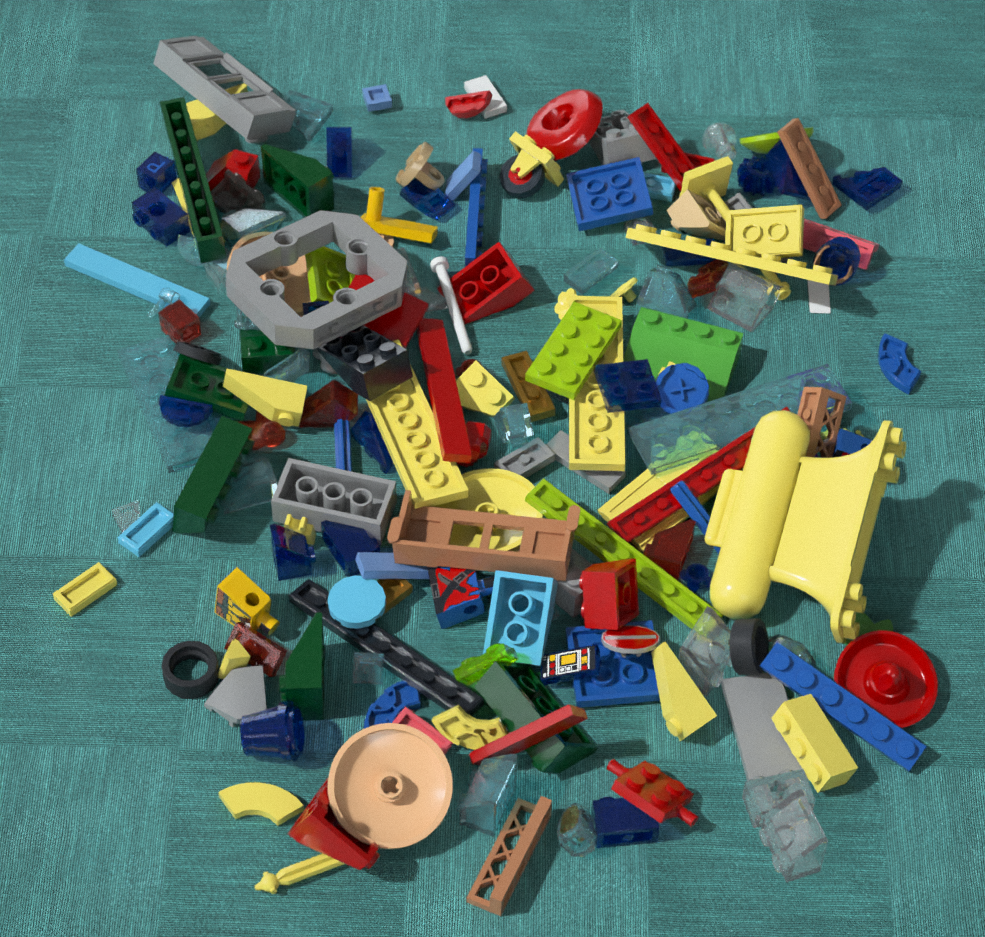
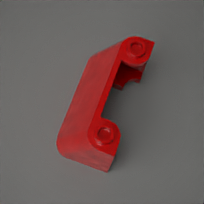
[288,778,380,870]

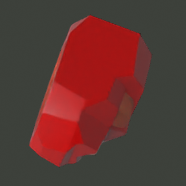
[456,421,491,467]

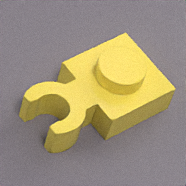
[283,514,317,546]

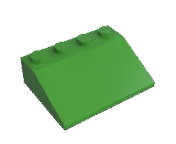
[623,307,744,412]

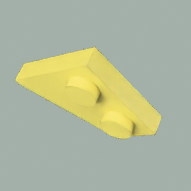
[456,361,515,418]

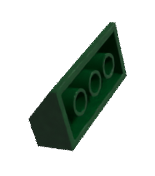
[172,416,255,534]
[474,661,598,773]

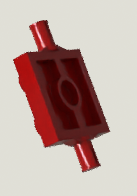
[606,759,699,827]

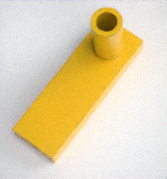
[360,187,438,243]

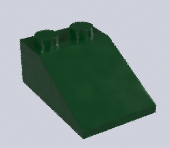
[261,144,335,218]
[240,315,297,377]
[279,612,325,721]

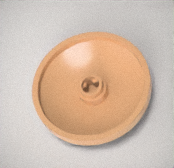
[328,723,453,849]

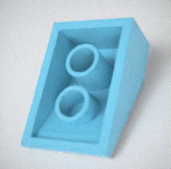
[482,570,558,666]

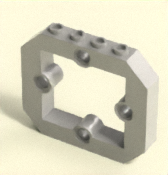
[226,210,407,349]

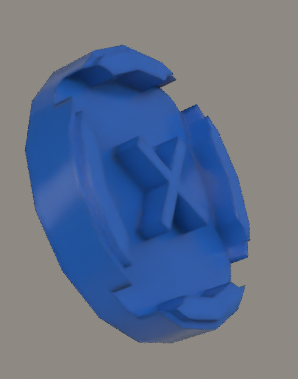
[655,363,709,417]

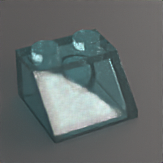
[456,754,518,837]

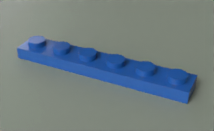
[465,148,487,267]
[760,642,927,773]

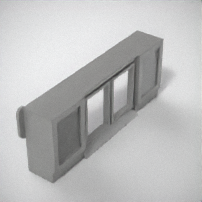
[153,36,296,143]

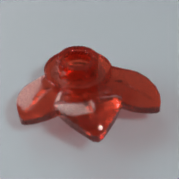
[239,411,286,450]

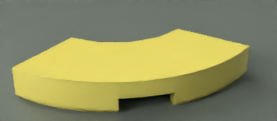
[432,705,509,750]
[219,782,304,826]

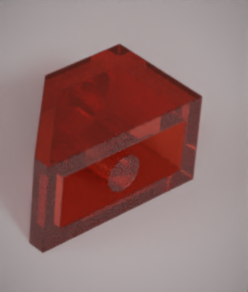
[299,380,358,428]
[643,520,696,581]

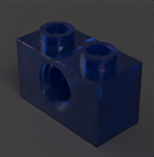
[132,187,190,247]

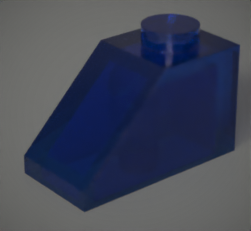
[326,127,353,178]
[321,520,380,577]
[270,524,316,581]
[591,797,660,848]

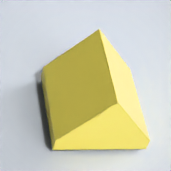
[218,639,251,679]

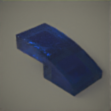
[399,178,456,221]

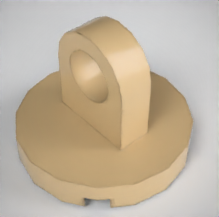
[396,142,445,190]

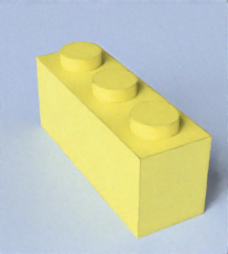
[771,694,858,793]

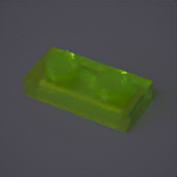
[453,643,519,686]

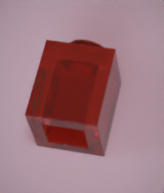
[158,299,201,343]

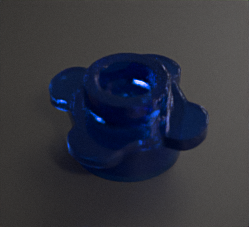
[680,563,712,593]

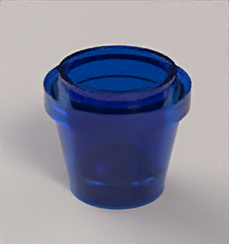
[240,701,305,762]

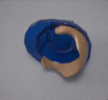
[813,236,861,286]

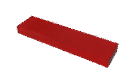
[627,103,695,191]
[469,704,588,767]

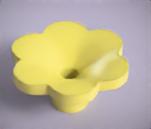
[610,277,638,302]
[554,288,578,320]

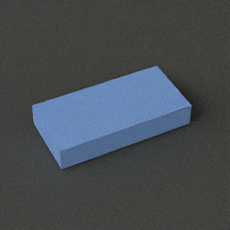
[445,150,481,201]

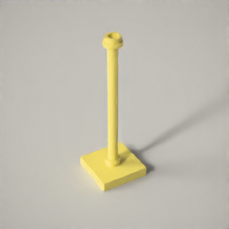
[679,156,791,300]

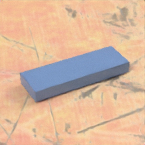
[355,552,444,579]

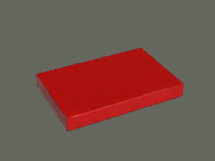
[348,274,429,349]

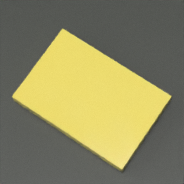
[725,205,804,262]

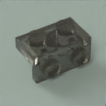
[211,169,266,231]

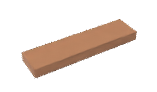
[777,118,841,219]

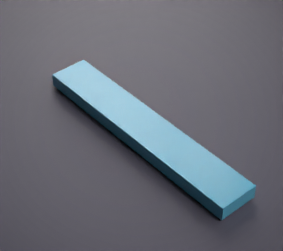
[64,243,210,321]

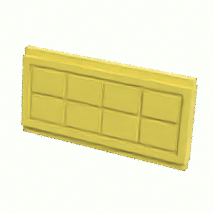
[598,431,720,554]

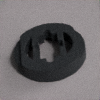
[174,341,222,365]

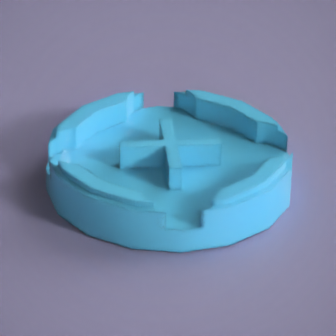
[328,575,386,629]

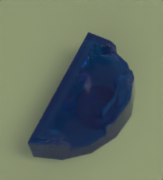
[159,395,213,427]

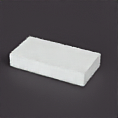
[464,75,507,119]

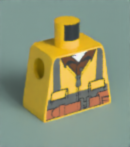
[215,568,280,636]

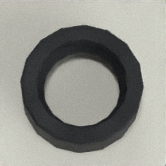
[729,619,769,675]
[161,641,219,699]

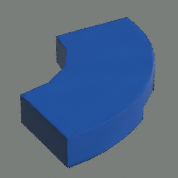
[878,333,921,395]
[364,681,421,729]

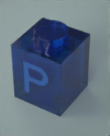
[136,151,177,197]

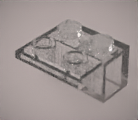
[707,262,783,332]

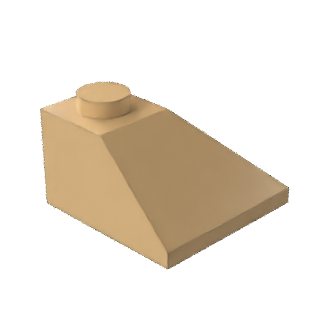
[667,189,726,240]

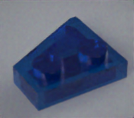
[832,167,903,211]

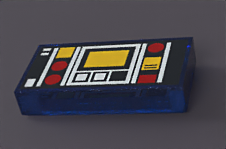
[541,644,600,685]

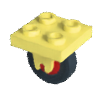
[499,131,564,199]

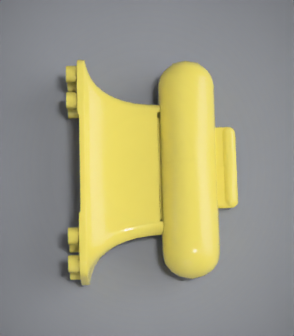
[705,410,906,644]

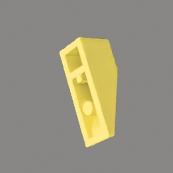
[186,83,248,141]
[223,369,307,427]
[652,642,717,741]

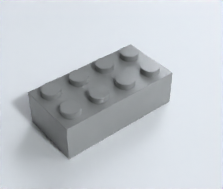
[271,458,397,545]

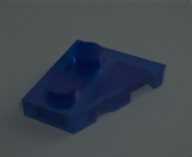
[351,411,394,474]

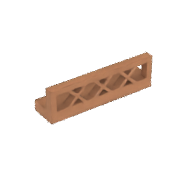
[797,387,847,458]
[467,796,552,916]

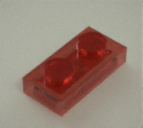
[224,622,287,677]

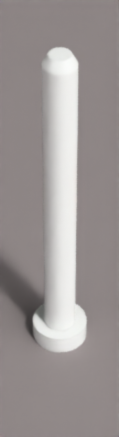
[430,256,472,355]

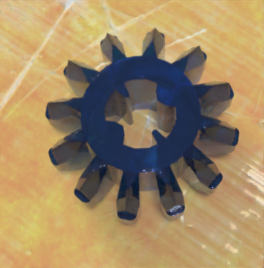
[737,155,780,196]

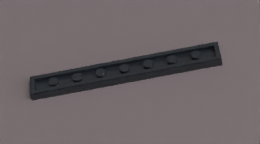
[289,578,484,716]

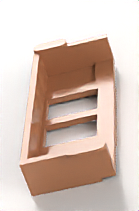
[387,490,580,581]

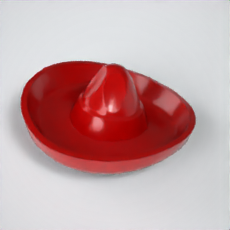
[526,89,603,160]
[834,630,938,728]

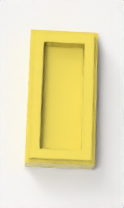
[53,562,117,617]

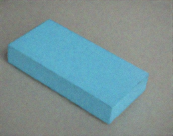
[117,502,173,557]

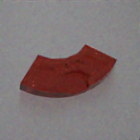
[688,259,733,299]

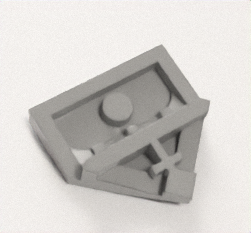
[204,666,267,727]

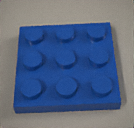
[566,157,654,231]
[565,620,660,708]

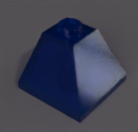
[766,139,811,201]

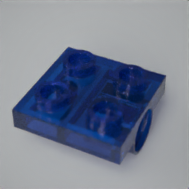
[594,359,662,413]

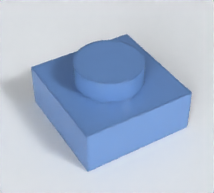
[362,84,392,112]

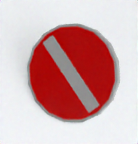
[601,625,660,657]

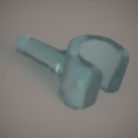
[147,288,180,319]

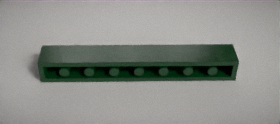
[160,97,227,263]

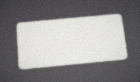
[808,280,831,313]

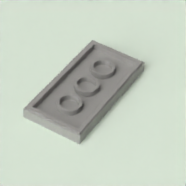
[721,673,807,786]

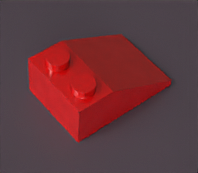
[437,242,535,324]

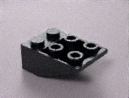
[317,325,413,401]

